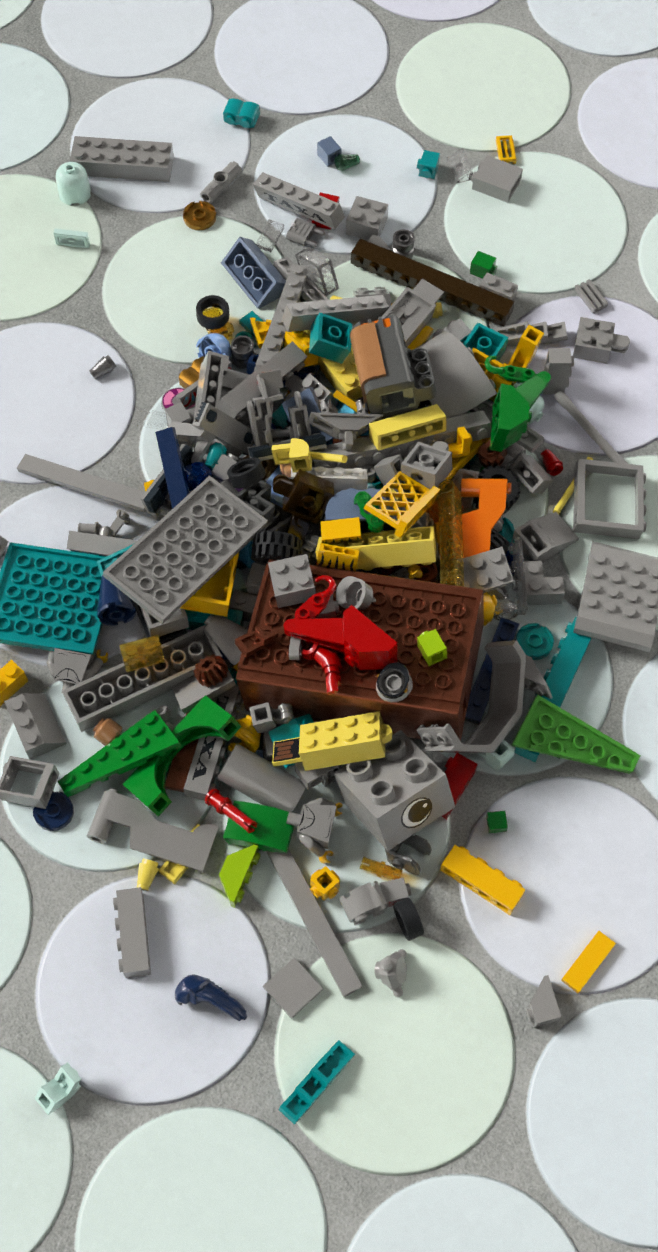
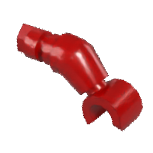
[301,641,341,695]

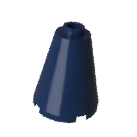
[97,575,136,626]

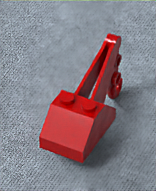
[283,575,398,670]

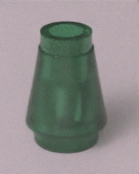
[334,154,360,171]

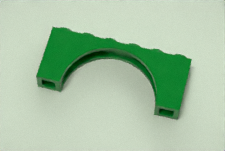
[123,695,242,817]

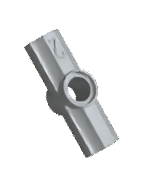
[200,161,242,203]

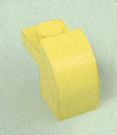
[272,438,312,472]

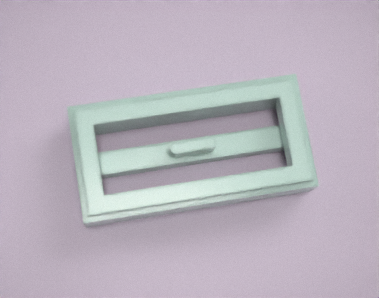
[53,229,90,248]

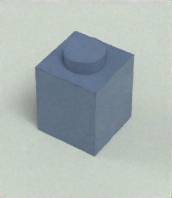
[317,136,342,167]

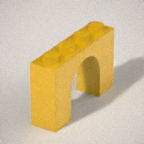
[489,325,544,402]

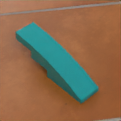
[278,1040,355,1125]

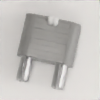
[286,218,325,248]

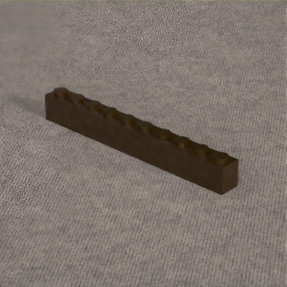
[351,238,515,327]

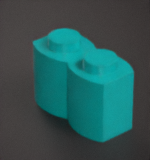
[223,98,260,128]

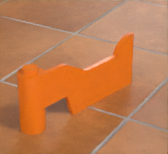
[456,478,511,561]

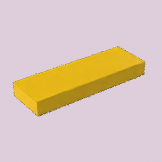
[561,931,616,993]

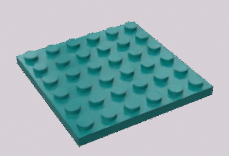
[0,542,107,655]

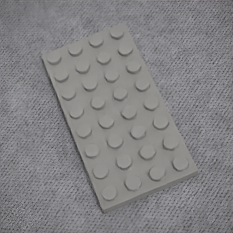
[103,476,268,624]

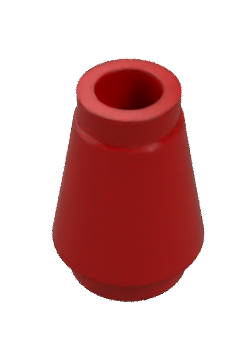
[540,449,563,476]

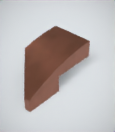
[235,627,278,658]

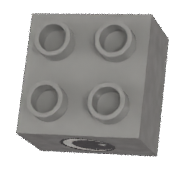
[334,730,455,851]

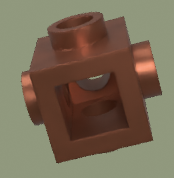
[478,438,507,468]

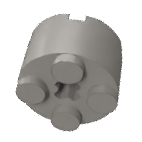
[339,881,388,926]

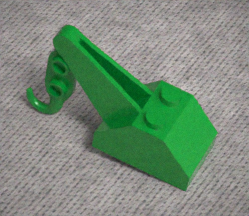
[485,356,551,452]

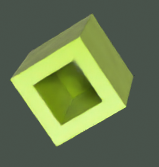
[417,629,447,666]

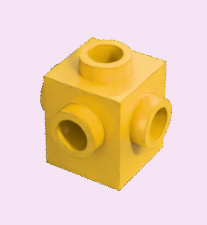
[310,866,340,901]

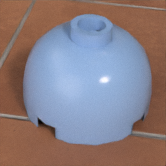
[196,333,232,359]

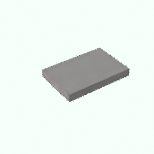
[172,669,236,714]

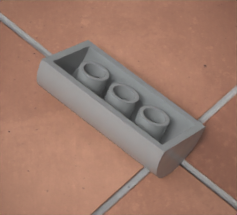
[217,743,306,812]

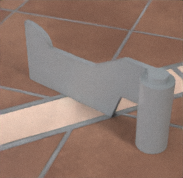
[87,789,219,872]

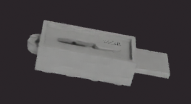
[382,279,444,347]

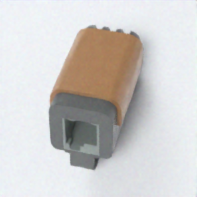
[350,314,437,420]

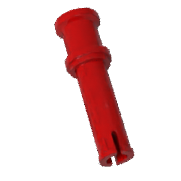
[205,789,257,833]

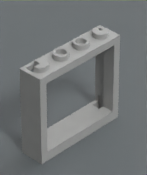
[573,459,646,539]

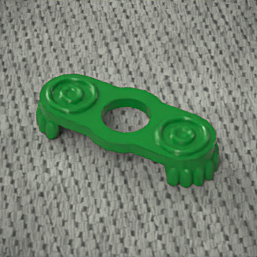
[354,491,384,533]

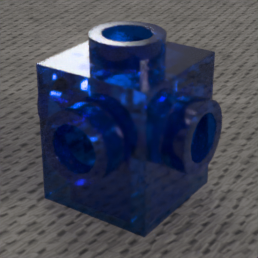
[184,462,213,491]

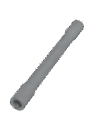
[554,390,628,464]

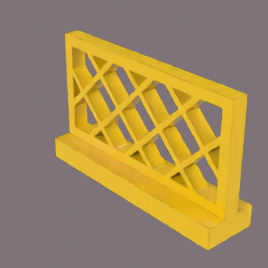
[364,471,440,538]

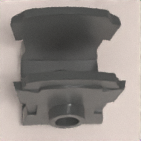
[385,835,432,875]

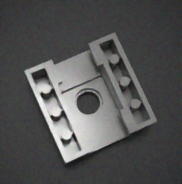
[193,351,274,430]

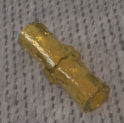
[360,856,403,880]

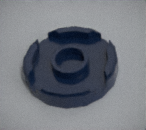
[33,791,74,831]

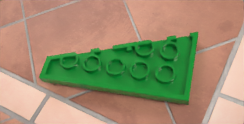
[57,710,183,797]

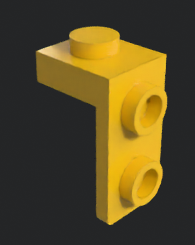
[448,426,472,458]

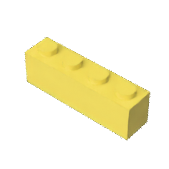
[369,404,446,451]

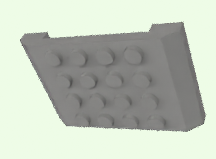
[573,541,658,652]

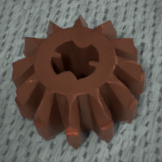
[194,654,229,688]

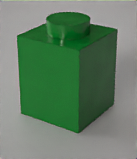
[469,251,498,279]

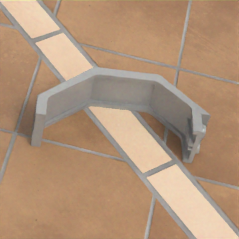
[416,640,526,753]

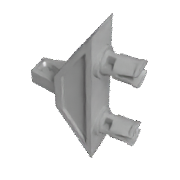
[307,399,384,450]

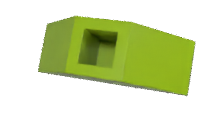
[219,844,261,908]

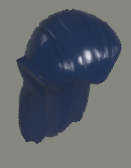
[175,974,248,1021]

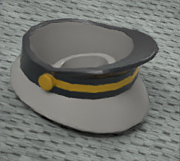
[376,662,413,703]

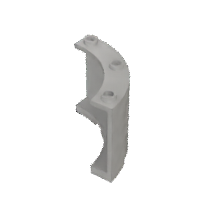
[415,331,497,418]

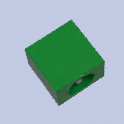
[486,811,508,833]

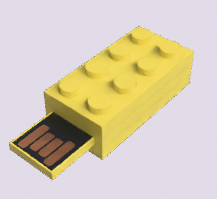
[272,711,393,771]

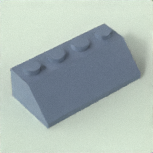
[221,237,286,309]

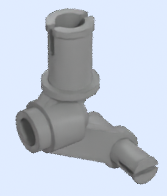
[78,509,131,537]

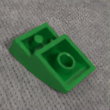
[223,801,294,853]

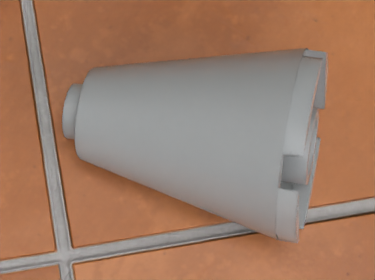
[204,614,248,665]

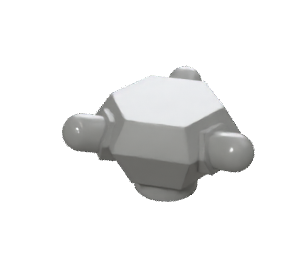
[375,949,407,997]

